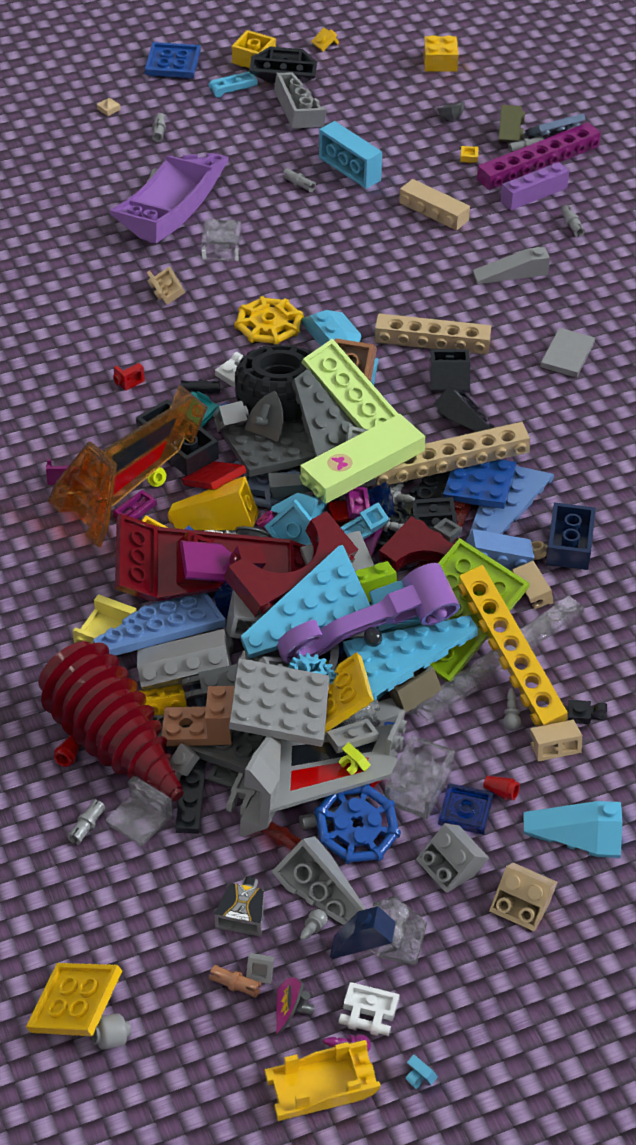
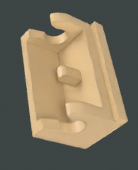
[512,561,554,609]
[530,720,582,762]

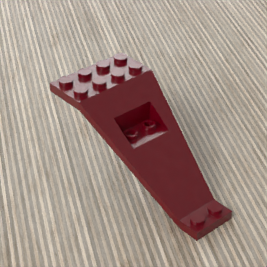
[115,514,306,602]

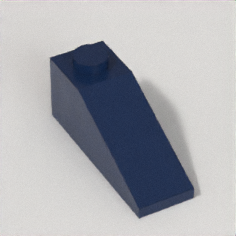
[330,906,396,959]

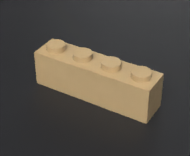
[399,179,470,231]

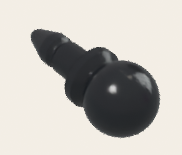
[364,627,382,647]

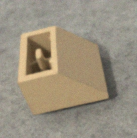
[489,863,558,931]

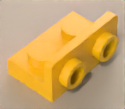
[140,684,187,716]

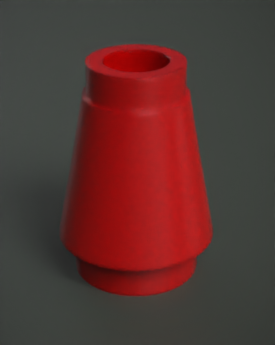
[54,735,80,767]
[483,775,520,801]

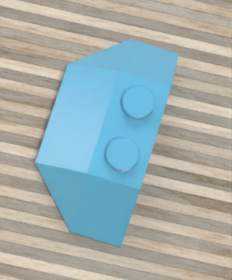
[301,310,361,346]

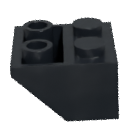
[429,349,470,393]

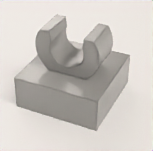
[246,953,275,984]

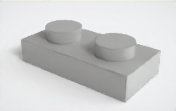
[326,718,379,753]

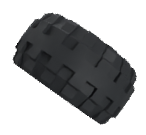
[235,344,311,422]

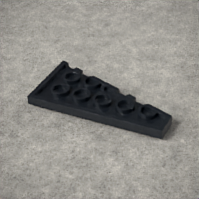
[376,471,451,550]

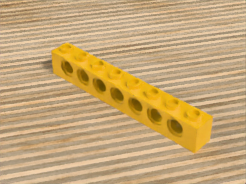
[457,565,568,727]

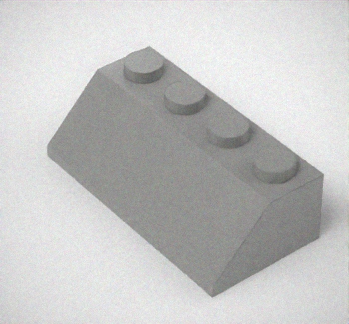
[137,629,232,691]

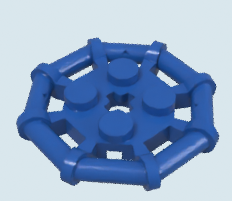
[313,784,401,864]

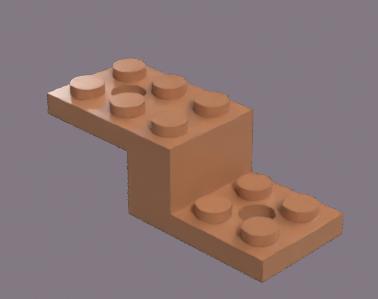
[162,686,234,746]

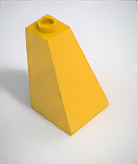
[168,476,259,530]

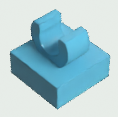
[405,1055,438,1089]

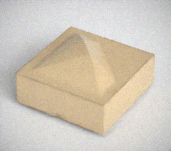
[97,98,121,116]

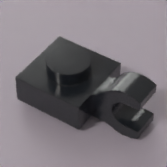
[568,700,607,724]

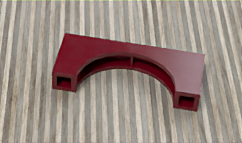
[223,511,359,617]
[379,516,455,572]

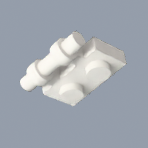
[339,982,399,1036]

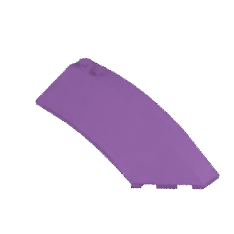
[110,153,229,243]

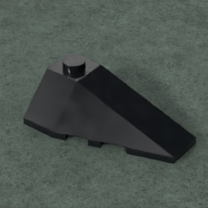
[434,387,496,432]

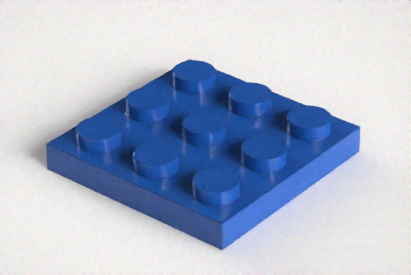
[145,42,201,79]
[443,460,516,509]

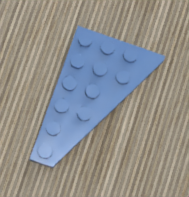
[93,593,226,655]

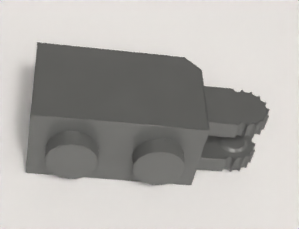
[182,664,237,699]

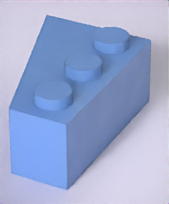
[465,529,534,571]

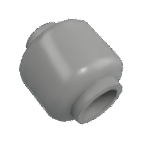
[91,1013,131,1050]

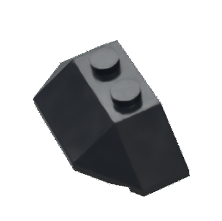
[249,46,317,83]

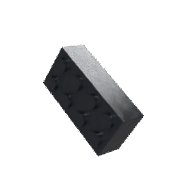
[136,399,219,476]

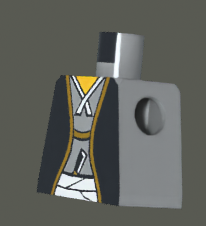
[214,876,264,937]

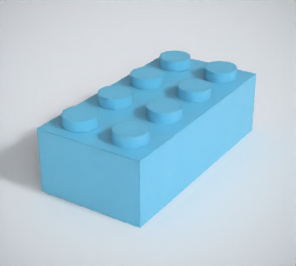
[319,121,382,189]

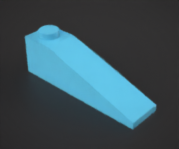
[523,801,622,858]

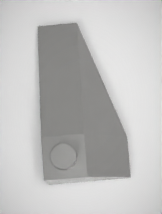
[473,247,550,284]

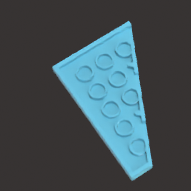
[241,545,370,659]
[343,616,478,700]

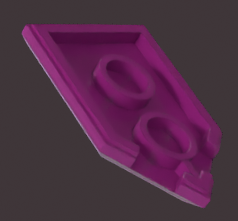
[180,541,232,582]

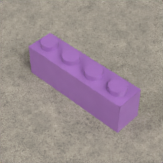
[501,162,569,210]

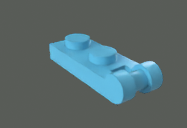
[208,71,257,97]

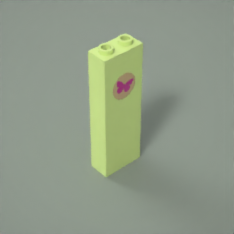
[300,414,425,504]

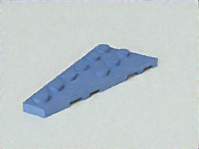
[469,466,554,534]

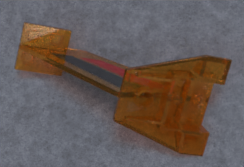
[48,386,208,547]

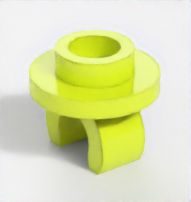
[145,466,167,487]

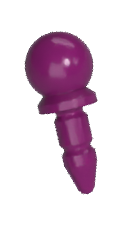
[323,1034,371,1052]

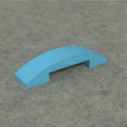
[305,502,389,545]

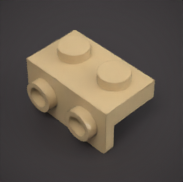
[147,266,186,305]

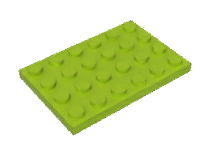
[381,538,530,684]

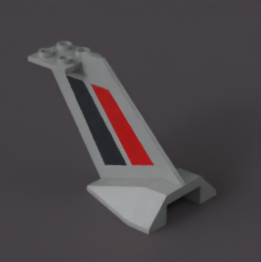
[239,709,407,837]

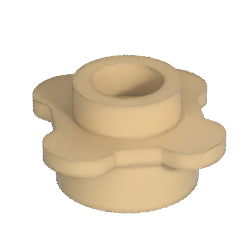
[531,541,548,560]

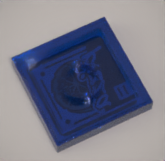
[438,783,494,835]

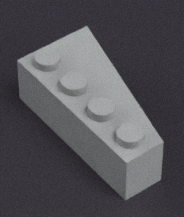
[274,72,327,129]

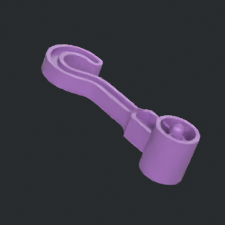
[276,563,460,664]

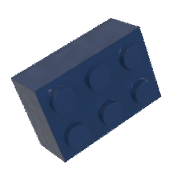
[546,502,596,570]

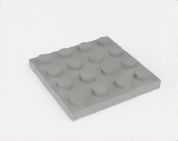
[229,658,329,747]

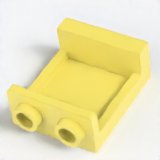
[72,594,137,643]

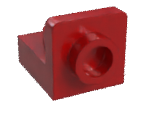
[113,363,145,391]

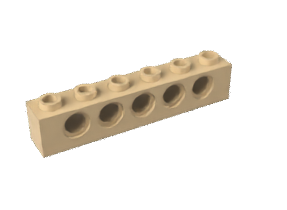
[375,313,492,355]

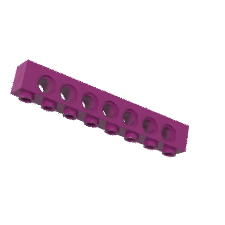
[477,122,601,190]

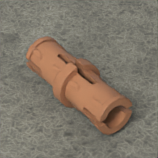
[209,965,262,998]

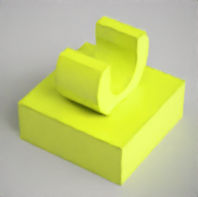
[339,742,371,775]

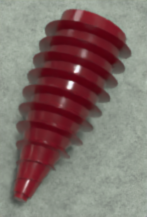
[38,641,184,802]

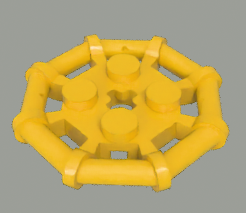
[234,296,304,344]

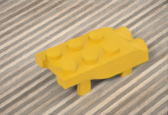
[265,1040,381,1121]

